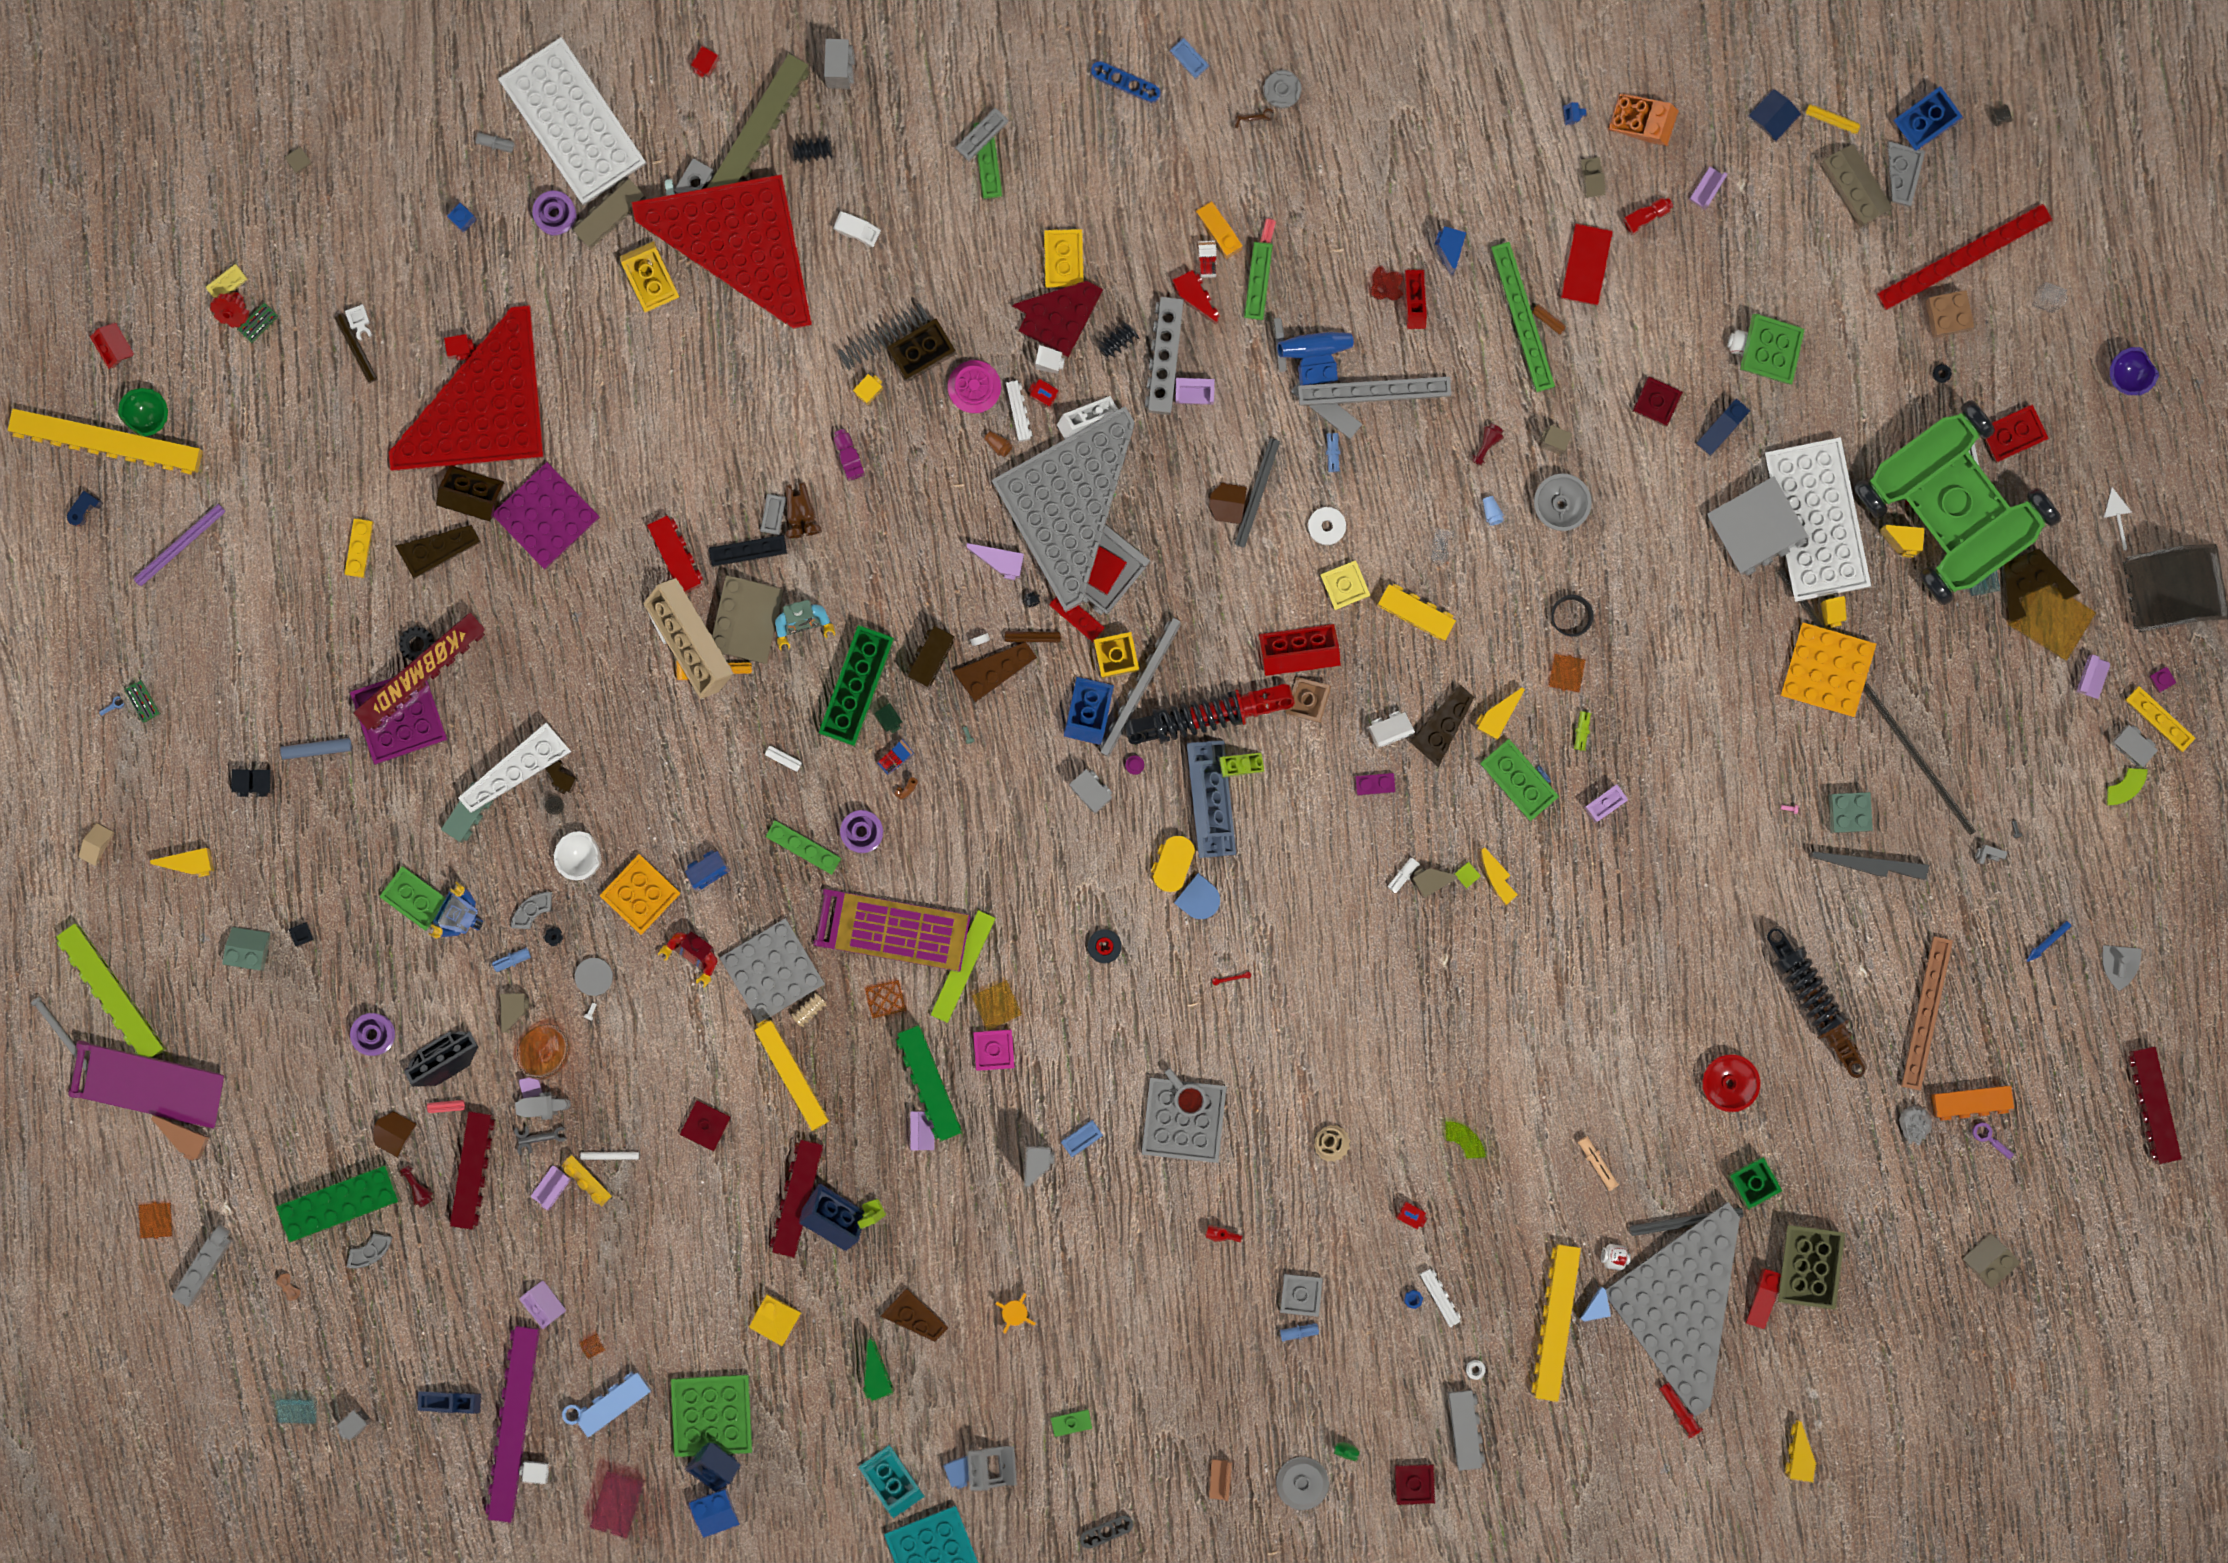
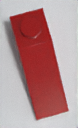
[1405,270,1427,329]
[1746,1268,1781,1329]

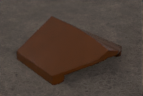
[1209,483,1247,525]
[373,1111,417,1158]

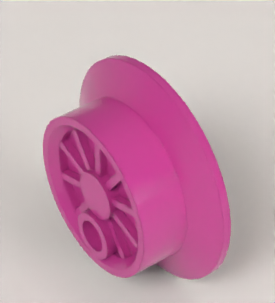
[948,360,1001,413]

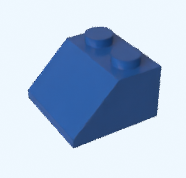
[1434,226,1466,275]
[689,1488,740,1538]

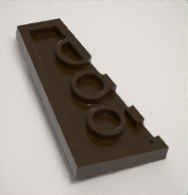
[1409,685,1475,768]

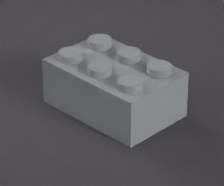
[824,39,855,89]

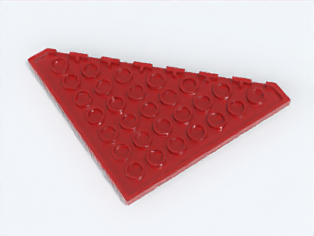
[631,174,812,329]
[389,305,544,471]

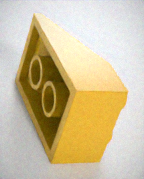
[620,241,680,312]

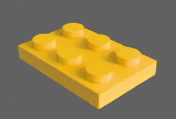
[1044,229,1084,288]

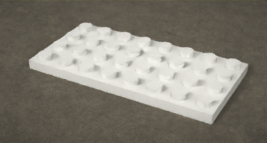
[498,37,646,205]
[1765,437,1871,602]

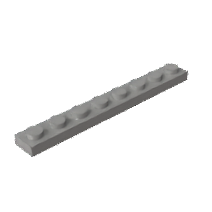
[1298,377,1451,406]
[1100,618,1181,758]

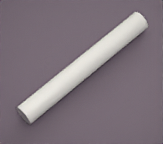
[581,1152,639,1160]

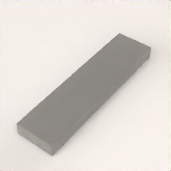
[1291,382,1362,439]

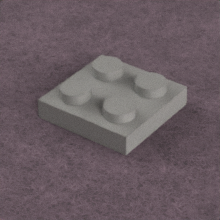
[1280,1274,1323,1317]

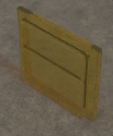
[2008,585,2096,661]

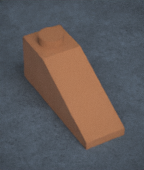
[151,1115,209,1161]

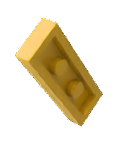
[344,518,374,578]
[562,1155,612,1207]

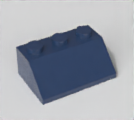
[799,1184,865,1251]

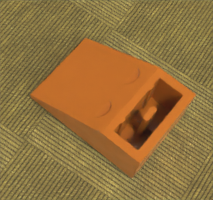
[1609,94,1679,146]

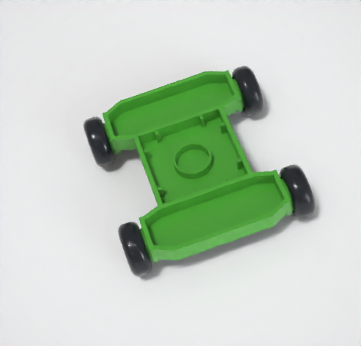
[1854,400,2061,605]

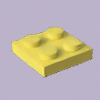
[1320,560,1371,610]

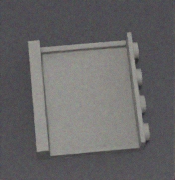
[1707,476,1809,576]
[1083,524,1150,616]

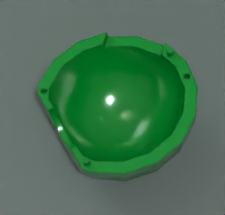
[118,388,168,437]

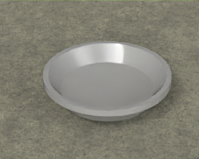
[1276,1457,1329,1510]

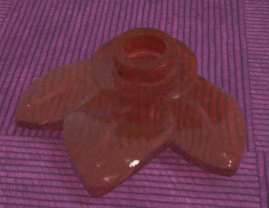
[1370,266,1404,301]

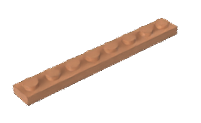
[1901,936,1953,1091]

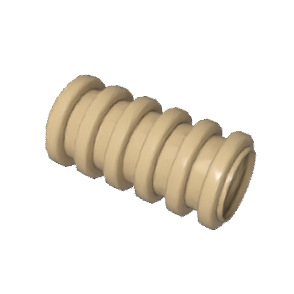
[791,993,827,1027]

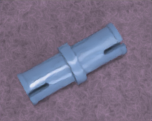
[1326,433,1341,472]

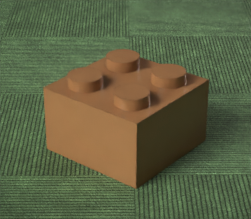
[1925,290,1974,338]

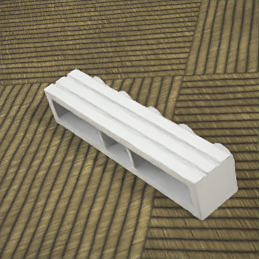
[1006,380,1032,442]
[1419,1268,1461,1327]

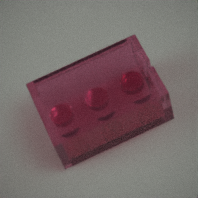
[589,1469,646,1539]

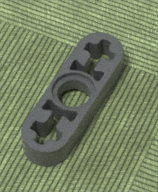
[1080,1515,1133,1549]

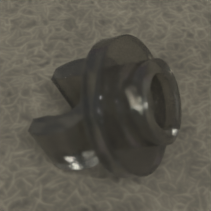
[545,796,564,815]

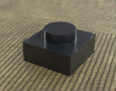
[289,922,314,947]

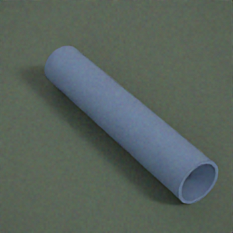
[280,738,352,760]

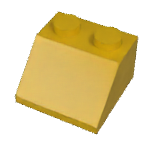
[1879,525,1924,558]

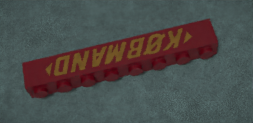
[353,611,486,730]

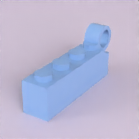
[562,1371,652,1438]

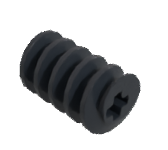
[793,136,833,164]
[1097,322,1140,362]

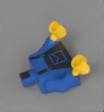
[428,882,483,938]

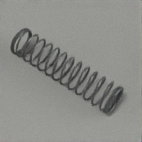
[837,302,930,371]

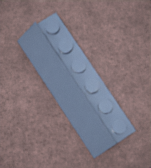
[1187,741,1236,858]

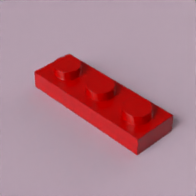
[1049,596,1105,643]

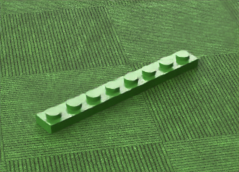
[1491,242,1555,393]

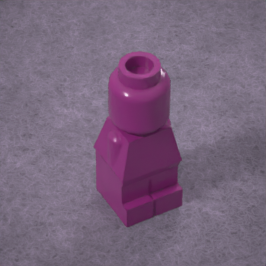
[834,429,866,482]

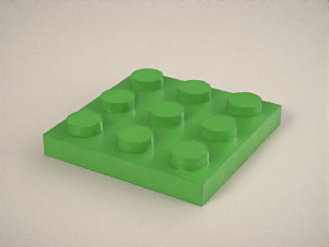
[1740,314,1805,385]

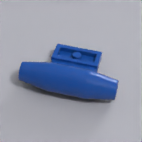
[1277,332,1354,386]

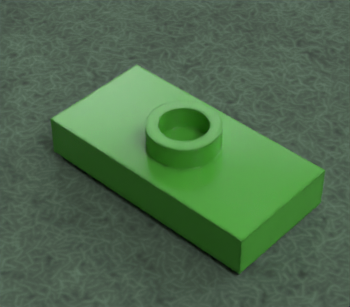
[1051,1409,1093,1437]

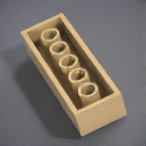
[643,578,734,699]

